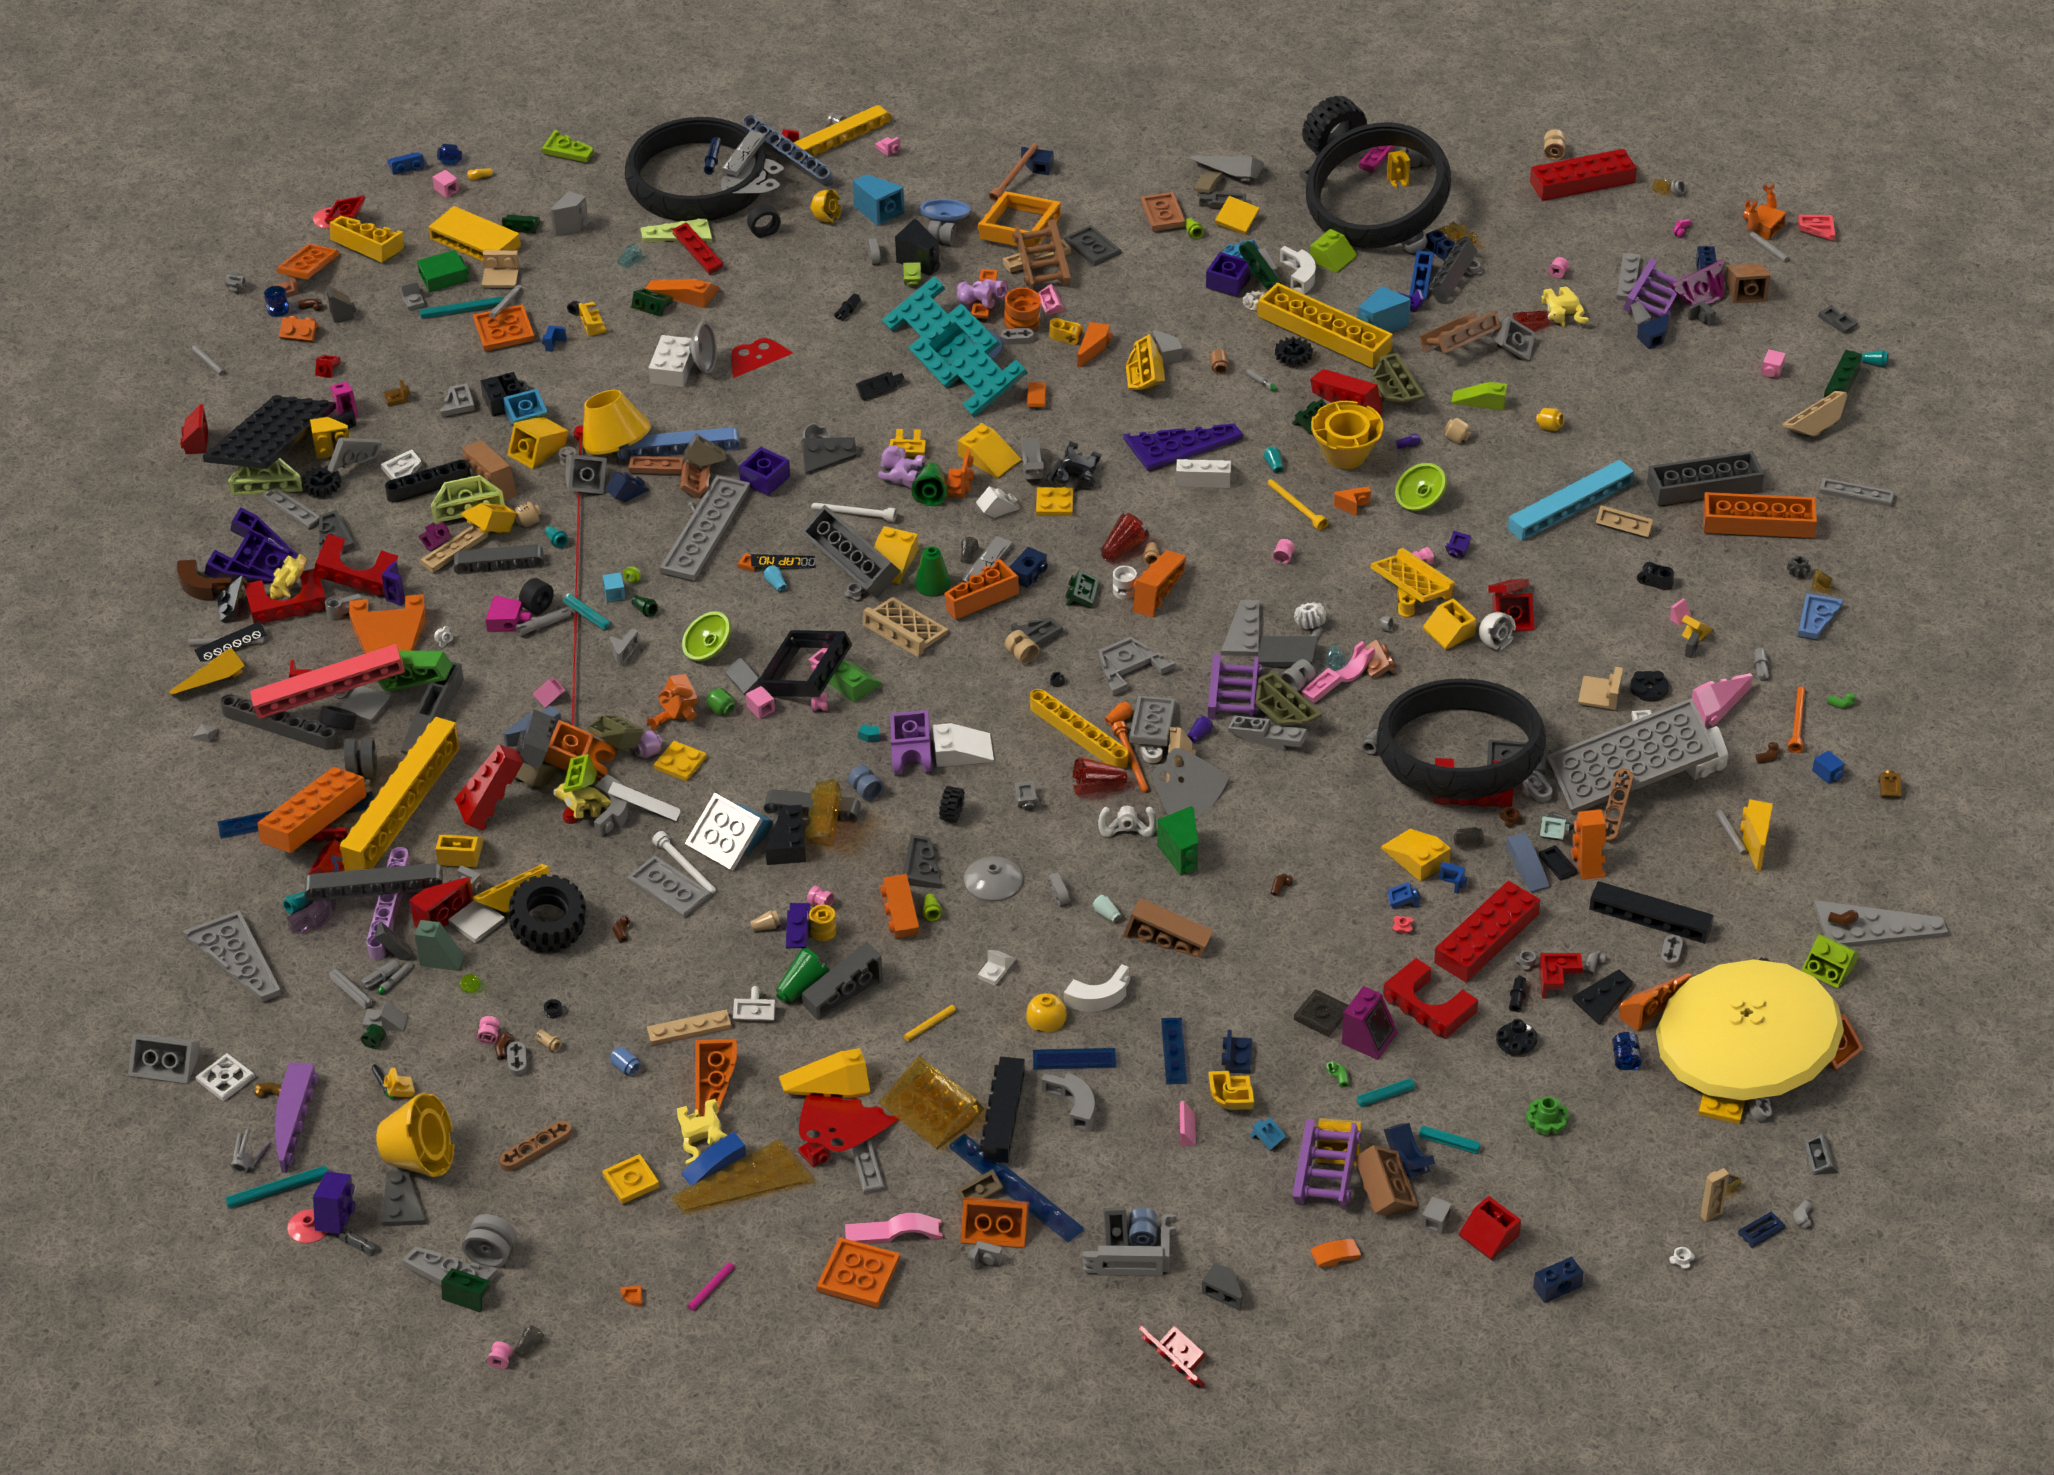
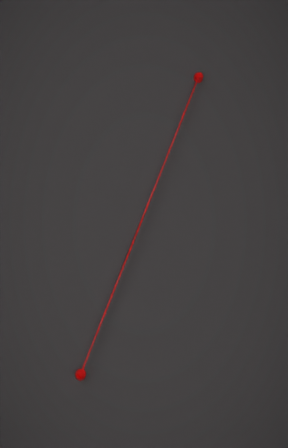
[563,426,583,824]

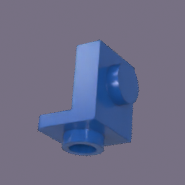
[542,326,567,352]
[1439,862,1467,894]

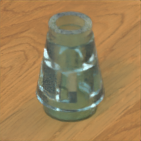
[617,244,642,267]
[1326,644,1345,670]

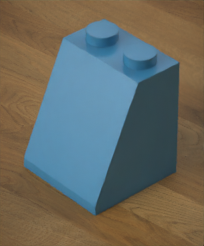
[853,174,905,226]
[1358,286,1411,332]

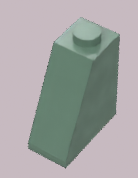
[415,920,465,971]

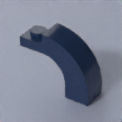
[1384,1123,1435,1178]

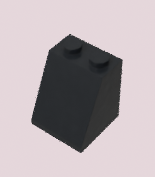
[895,219,940,276]

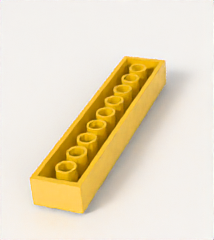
[340,717,460,871]

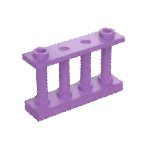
[1623,258,1688,317]
[1208,654,1262,720]
[1292,1119,1362,1210]

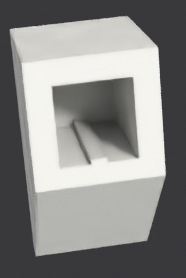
[976,486,1020,518]

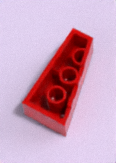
[1310,369,1383,415]

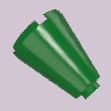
[911,462,948,506]
[915,546,951,597]
[776,948,830,1003]

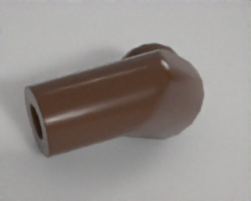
[298,299,322,311]
[1756,742,1780,763]
[494,1032,514,1060]

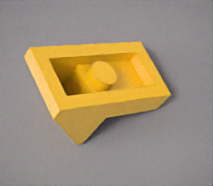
[1682,614,1713,642]

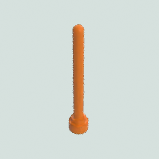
[1788,686,1805,753]
[1112,721,1149,793]

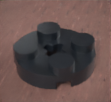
[1630,671,1669,702]

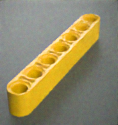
[794,105,892,160]
[1030,689,1128,771]

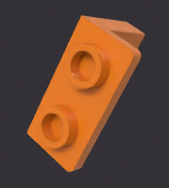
[279,316,320,342]

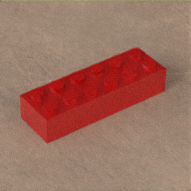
[1530,149,1637,201]
[1434,880,1541,983]

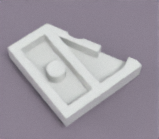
[381,450,422,480]

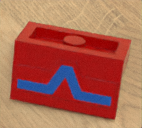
[308,840,344,875]

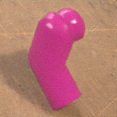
[1673,219,1691,238]

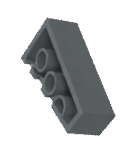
[516,709,555,769]
[802,942,883,1020]

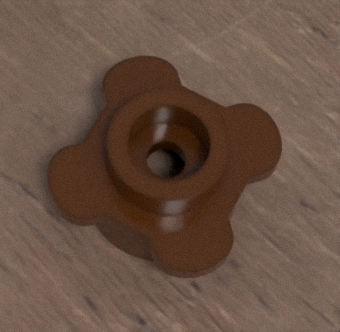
[1500,808,1523,827]

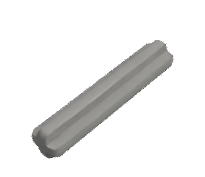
[329,968,373,1009]

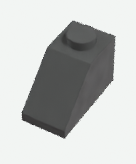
[326,286,356,323]
[1103,1207,1128,1246]
[1202,1263,1242,1311]

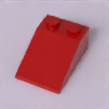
[409,877,474,928]

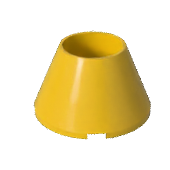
[582,390,651,455]
[1311,401,1383,469]
[376,1092,454,1177]

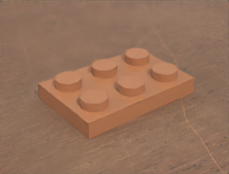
[1141,192,1185,231]

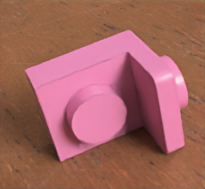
[875,137,901,156]

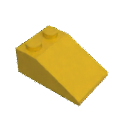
[958,423,1022,479]
[874,526,919,585]
[1740,799,1773,871]
[1381,829,1451,882]

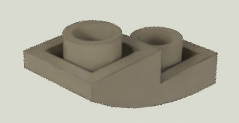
[1194,171,1223,195]

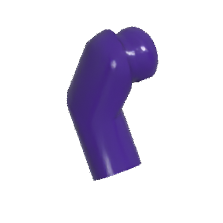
[1395,434,1421,449]

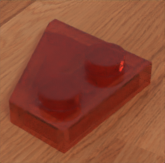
[1512,311,1550,332]

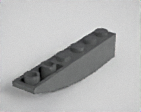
[401,662,464,754]

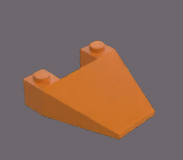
[349,594,426,654]

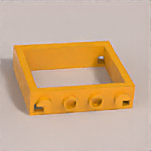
[977,191,1061,248]

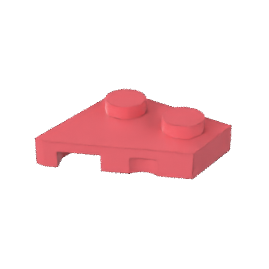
[1798,215,1835,241]

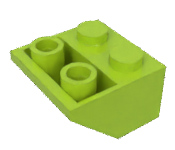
[1801,934,1860,988]

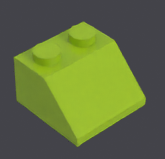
[1310,229,1357,273]

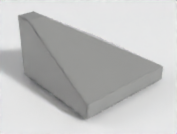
[192,724,219,743]

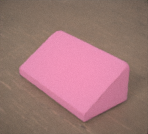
[1038,284,1065,315]
[1180,1101,1196,1146]

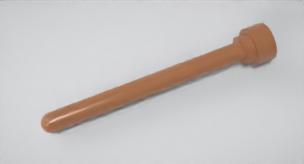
[989,143,1038,202]

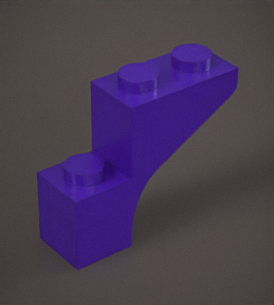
[786,903,811,949]

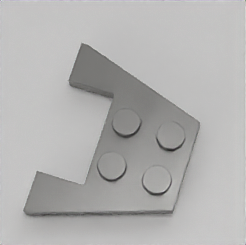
[1098,637,1175,695]

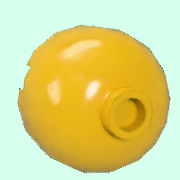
[810,189,842,223]
[1026,993,1067,1033]

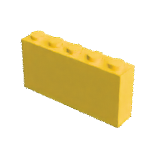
[428,206,521,262]

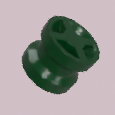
[360,1024,386,1050]

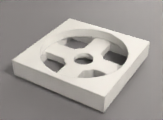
[196,1053,255,1102]

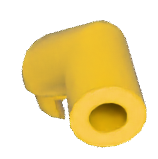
[467,168,493,181]

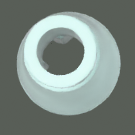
[1092,895,1122,923]

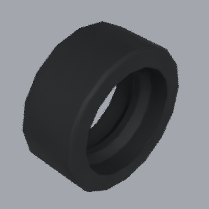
[747,205,781,238]
[318,706,357,730]

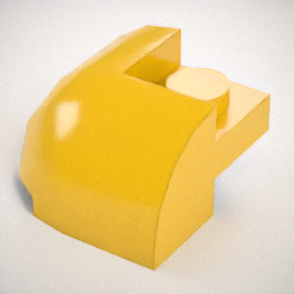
[1208,1071,1254,1110]

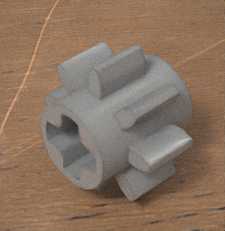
[225,271,246,291]

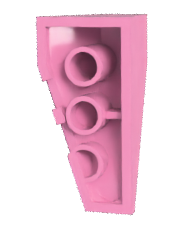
[1692,673,1753,728]

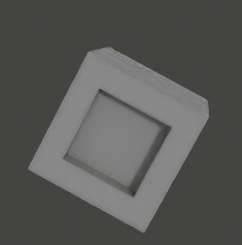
[1421,1197,1452,1234]

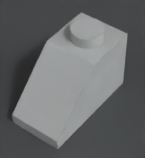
[1153,330,1185,364]

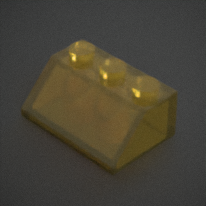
[805,779,842,846]

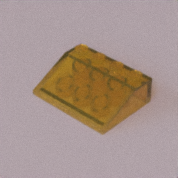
[879,1056,984,1150]

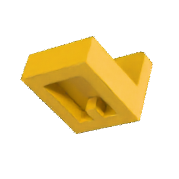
[384,1067,415,1097]

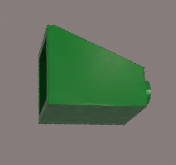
[1157,806,1198,876]

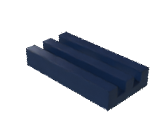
[1738,1211,1785,1248]

